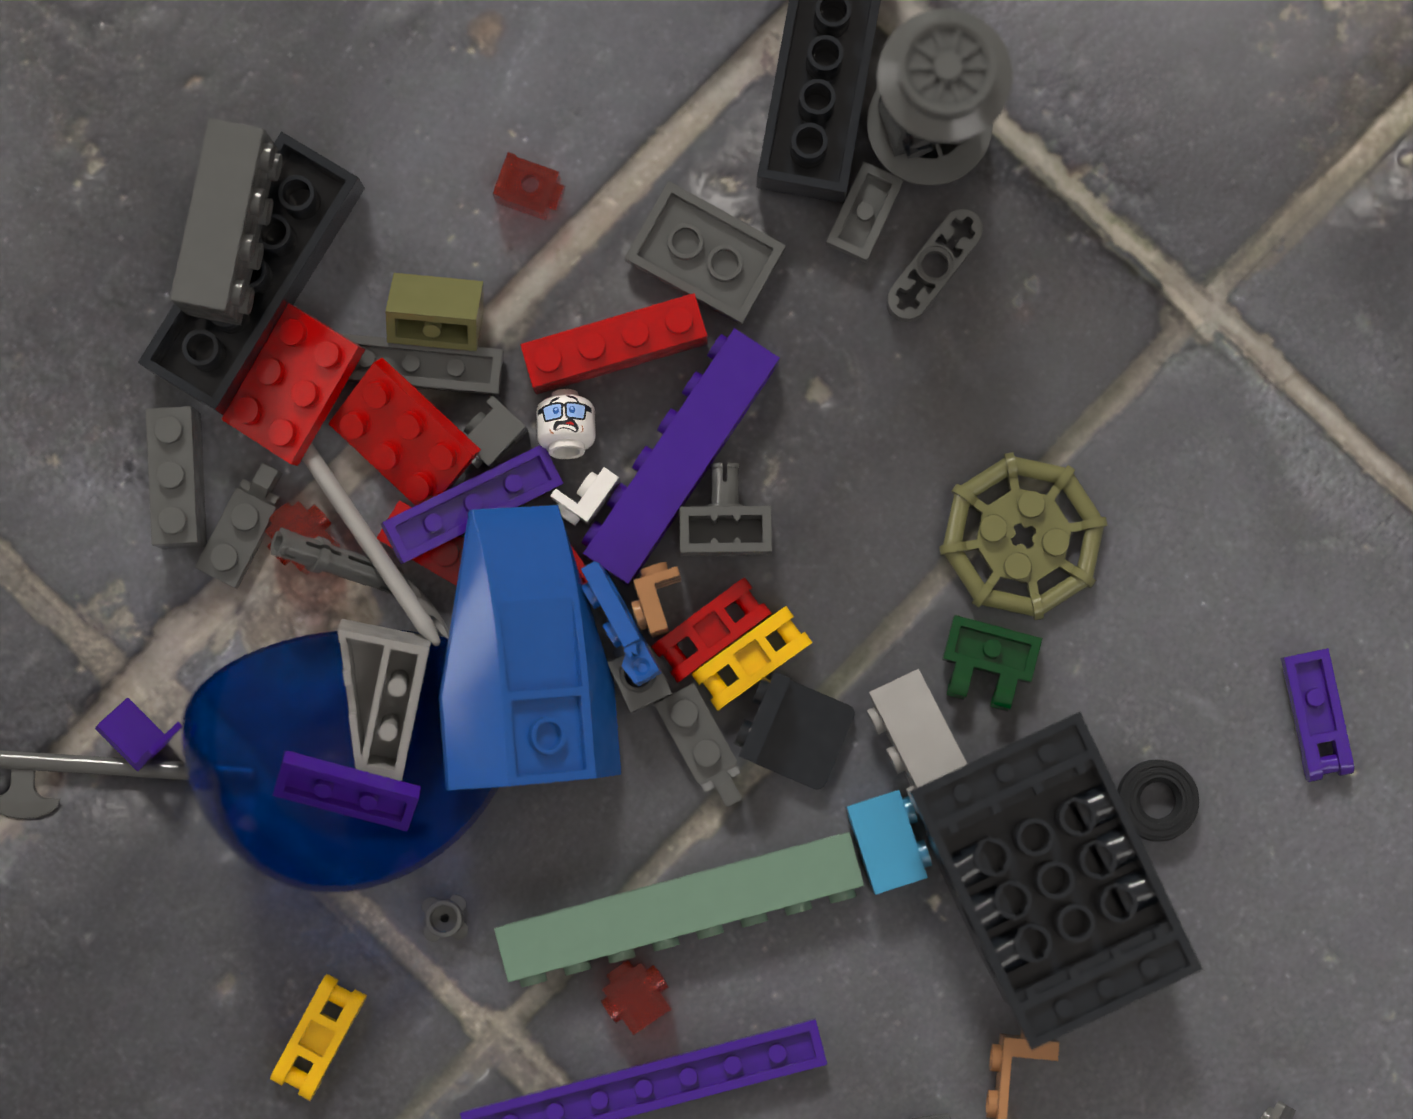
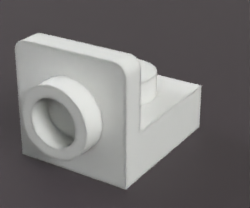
[551,467,620,526]

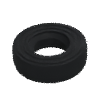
[1117,759,1200,842]

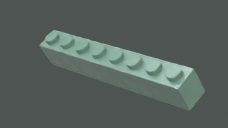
[494,832,864,988]

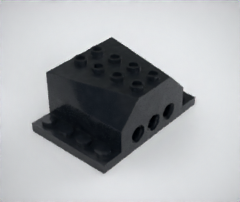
[909,712,1203,1050]

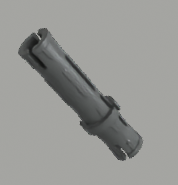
[270,527,404,595]

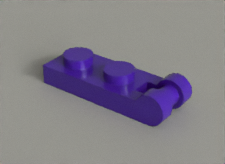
[1281,648,1354,782]

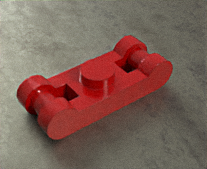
[651,577,772,683]

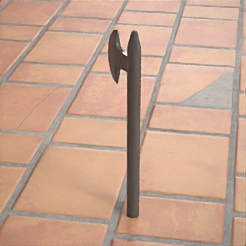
[0,750,253,819]

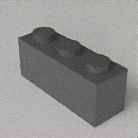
[146,406,207,549]

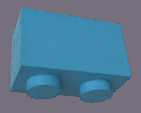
[845,790,932,895]

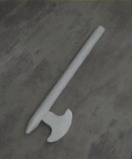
[302,443,449,646]

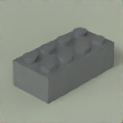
[170,118,282,326]

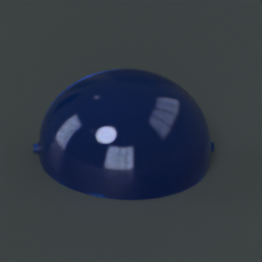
[182,630,499,893]

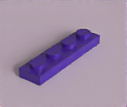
[380,445,564,565]

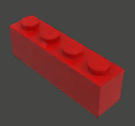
[520,293,708,395]

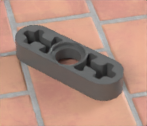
[886,209,983,322]

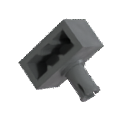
[680,463,772,557]

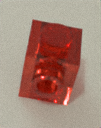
[265,501,340,575]
[601,959,672,1036]

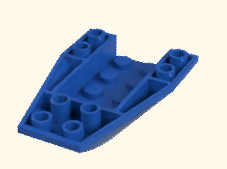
[439,505,621,790]

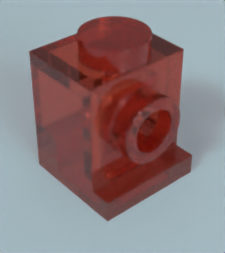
[492,152,565,220]

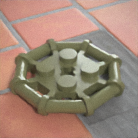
[939,452,1108,621]

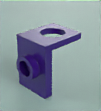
[95,698,183,772]

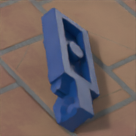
[581,561,662,686]

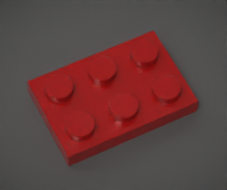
[221,303,366,466]
[328,358,481,506]

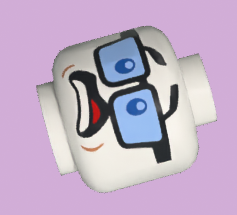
[536,389,596,459]

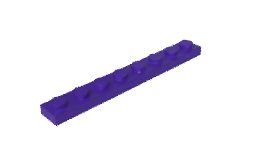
[460,1018,828,1119]

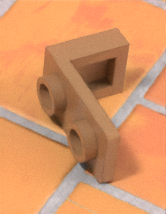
[986,1031,1060,1119]

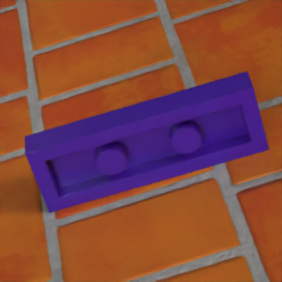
[272,750,421,831]

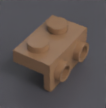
[631,562,681,638]

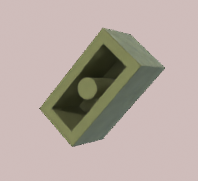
[385,273,484,351]

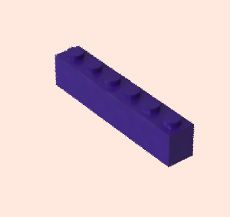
[581,328,780,587]

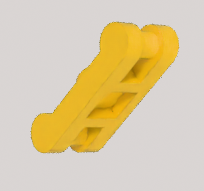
[691,606,813,711]
[270,974,367,1101]

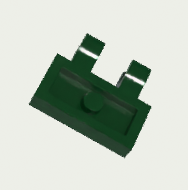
[942,615,1043,711]

